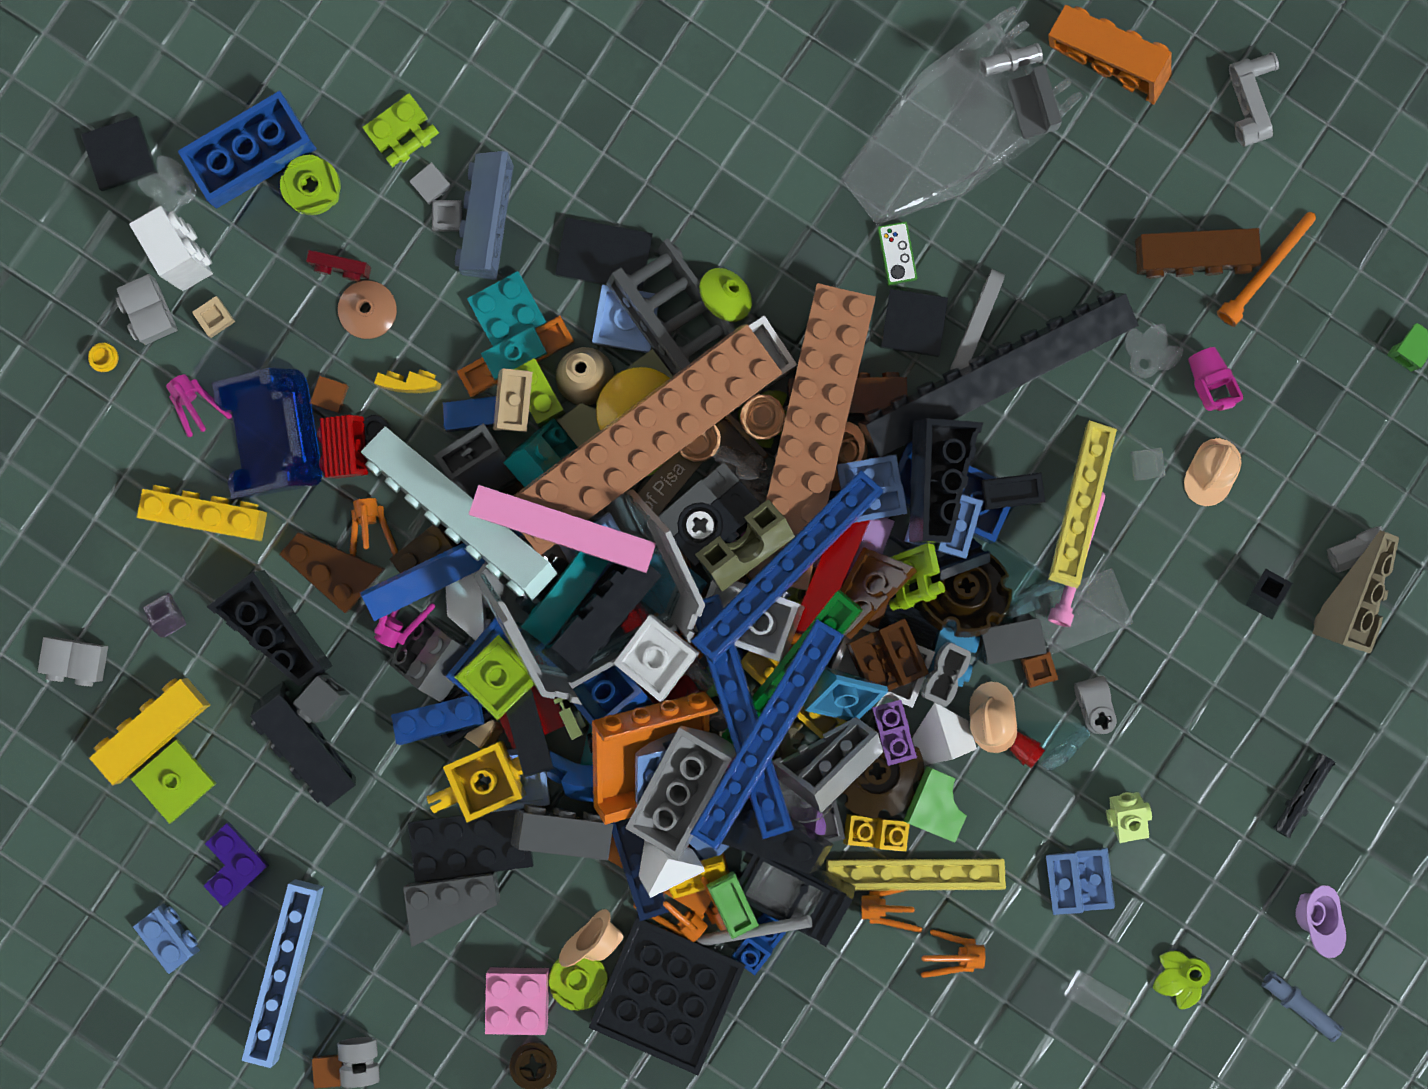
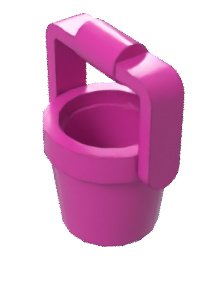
[1188,347,1243,411]

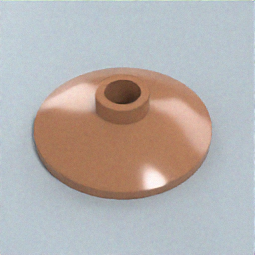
[338,281,397,339]

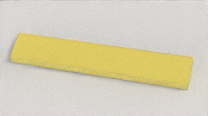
[1048,420,1117,588]
[826,859,1006,891]

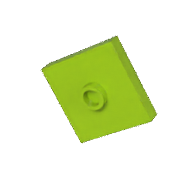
[455,635,534,721]
[131,739,217,824]

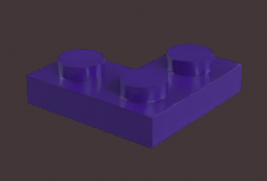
[204,822,269,908]

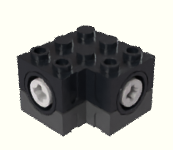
[659,462,761,569]

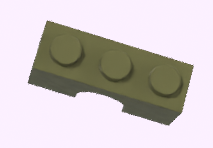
[695,499,795,592]

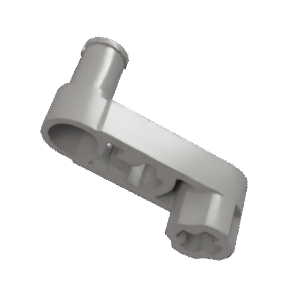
[1229,52,1279,147]

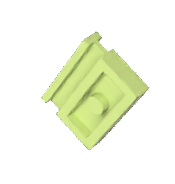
[553,698,589,740]

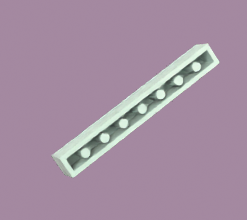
[361,427,557,600]

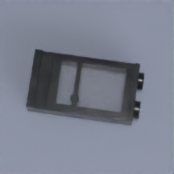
[735,852,856,947]

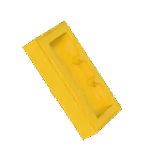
[669,855,728,899]

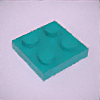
[467,271,547,347]

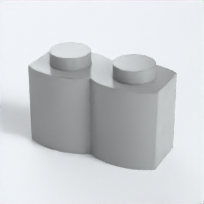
[116,274,178,345]
[37,637,108,687]
[922,642,971,707]

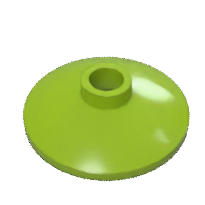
[699,268,752,322]

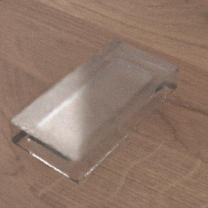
[1064,969,1132,1027]

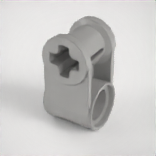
[1074,676,1117,734]

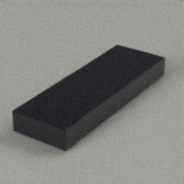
[506,688,554,777]

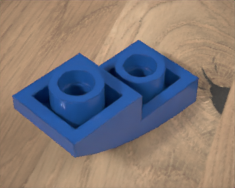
[731,913,786,975]

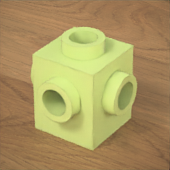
[1106,792,1152,843]

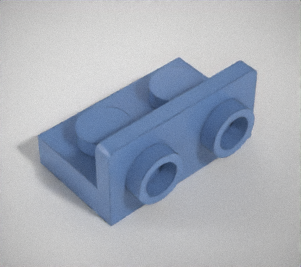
[133,903,200,974]

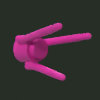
[166,374,232,437]
[374,603,435,648]

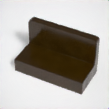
[716,413,768,477]

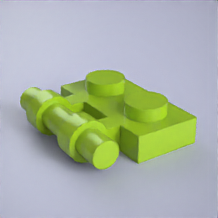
[362,93,439,168]
[889,543,945,610]

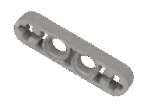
[949,269,1005,371]

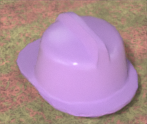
[1296,885,1346,958]

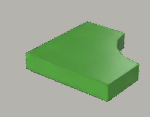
[904,766,967,843]

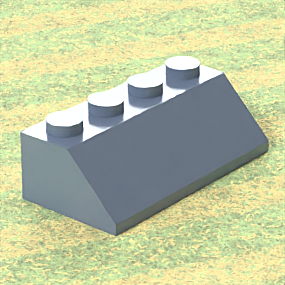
[455,151,514,280]

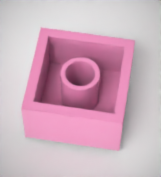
[485,967,549,1035]

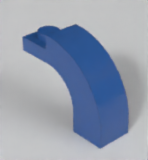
[546,751,593,802]

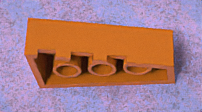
[1048,5,1172,105]

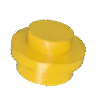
[88,343,119,372]

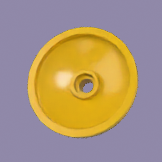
[596,367,670,430]

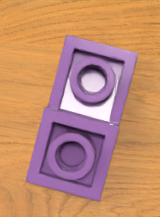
[872,700,917,766]

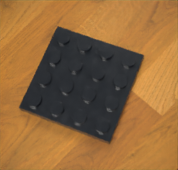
[589,916,746,1076]

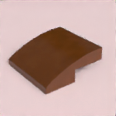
[846,619,929,692]

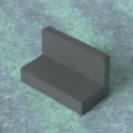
[1007,65,1062,139]

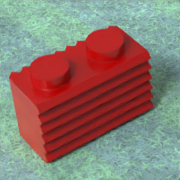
[317,415,368,479]

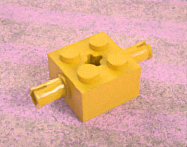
[427,740,527,822]

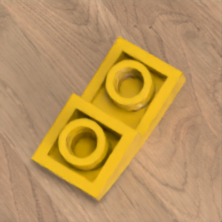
[374,369,442,393]
[843,814,910,852]

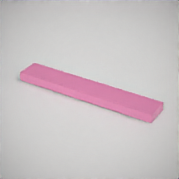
[469,485,656,573]

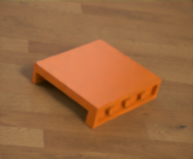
[592,691,718,825]

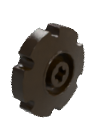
[916,554,1012,638]
[842,723,925,819]

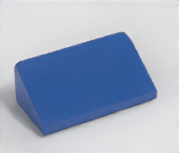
[443,396,496,432]

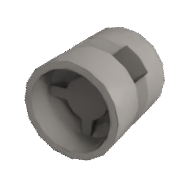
[337,1037,380,1088]

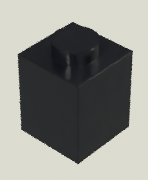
[1246,569,1293,620]

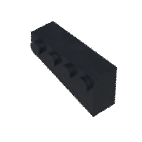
[207,570,333,686]

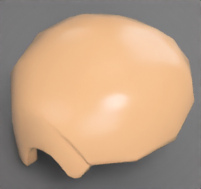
[740,395,785,440]
[679,425,721,462]

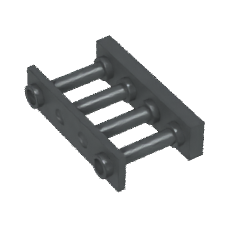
[606,238,735,376]

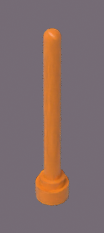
[1217,212,1316,327]

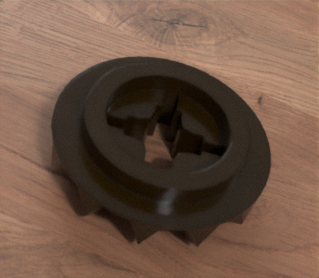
[509,1041,557,1089]

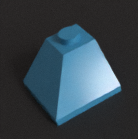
[804,666,888,721]

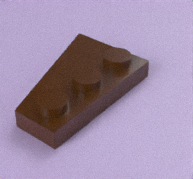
[279,532,385,613]
[841,547,917,640]

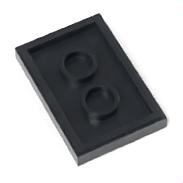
[555,217,653,291]

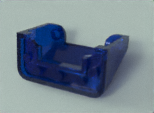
[212,368,322,499]

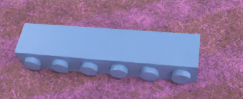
[242,879,324,1068]

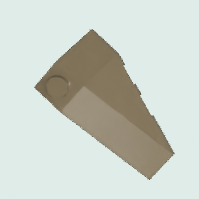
[1312,530,1399,654]

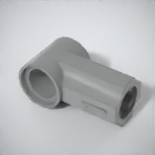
[1327,526,1383,573]

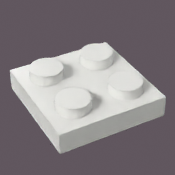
[613,615,699,702]

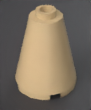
[556,347,614,405]

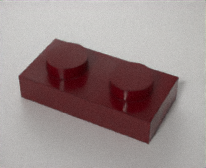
[306,250,371,282]

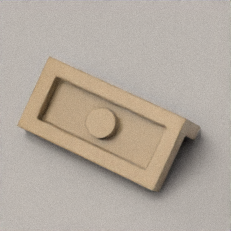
[493,368,533,432]

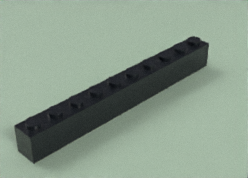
[857,290,1139,457]

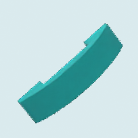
[521,551,609,645]

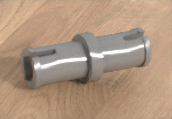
[979,43,1043,77]

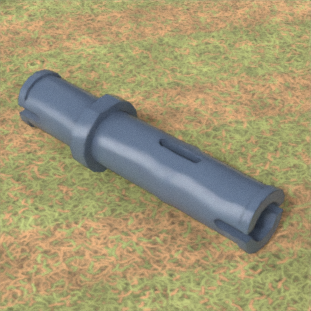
[1261,971,1344,1042]

